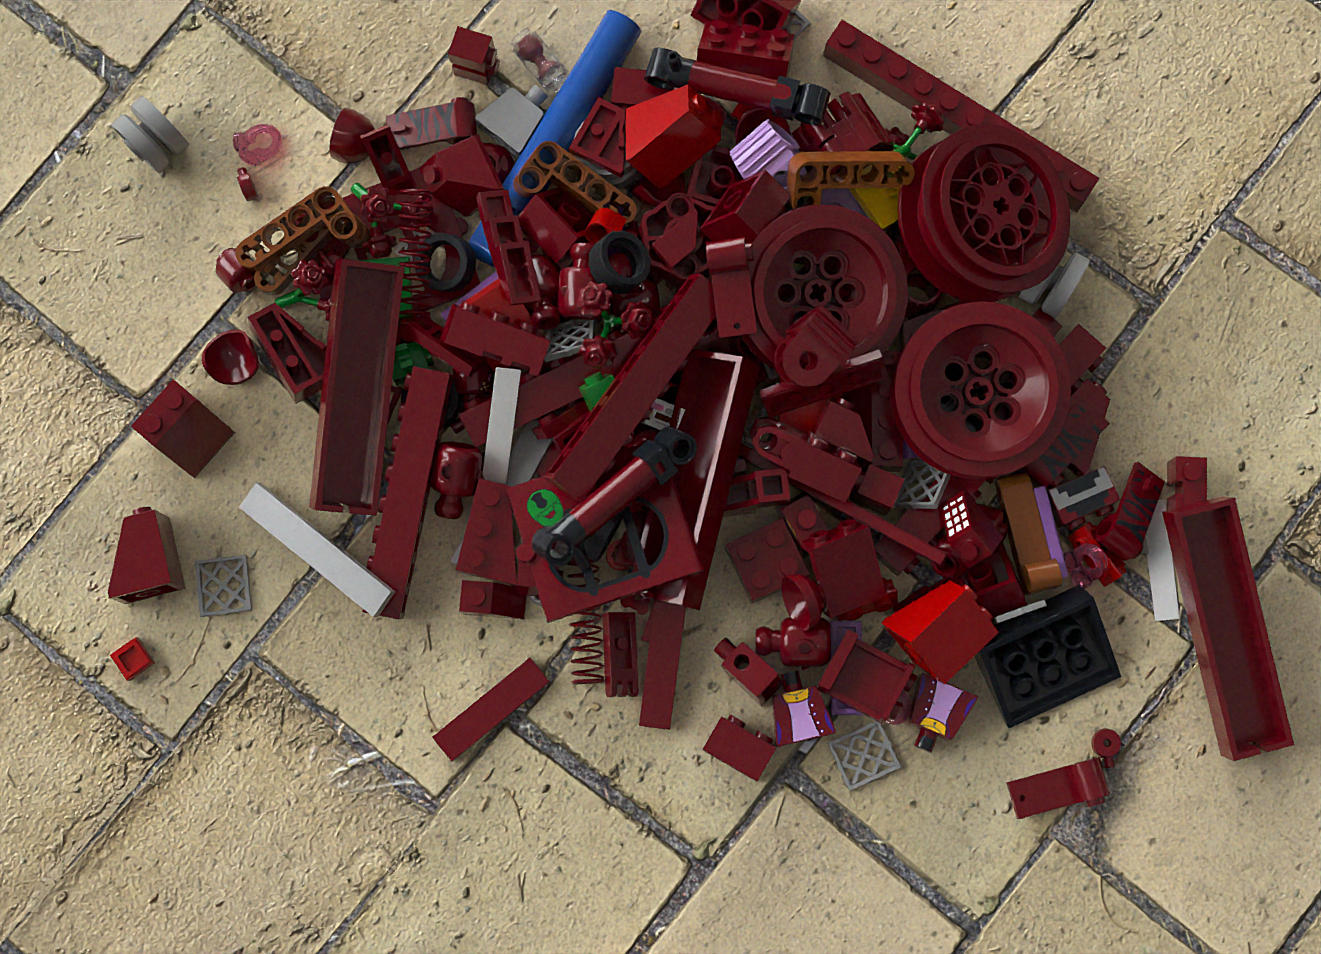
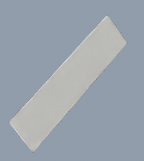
[482,367,521,484]
[1146,499,1180,621]

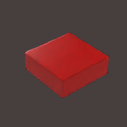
[110,637,155,681]

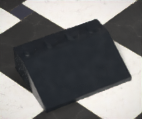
[974,585,1122,728]

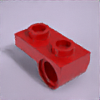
[585,208,627,254]

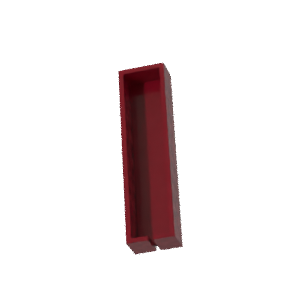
[309,259,404,516]
[633,349,760,611]
[1162,496,1294,761]

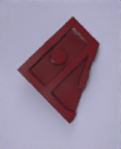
[569,97,626,178]

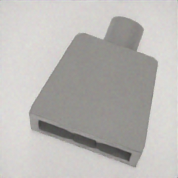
[475,85,548,159]

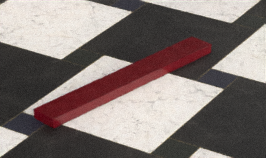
[738,443,948,568]

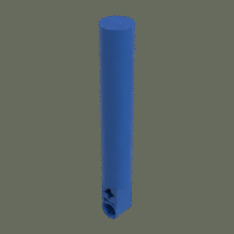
[469,10,642,268]

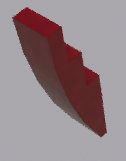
[476,190,541,306]

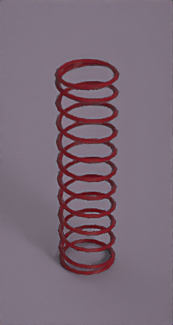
[398,189,433,315]
[566,558,605,684]

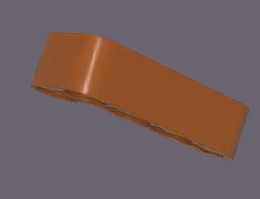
[513,141,637,226]
[786,151,915,210]
[235,186,362,271]
[254,196,370,296]
[995,472,1062,596]

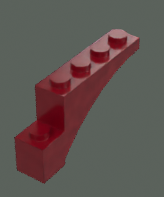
[631,468,791,526]

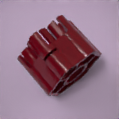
[791,91,894,190]
[637,192,714,294]

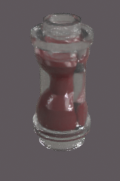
[511,28,569,92]

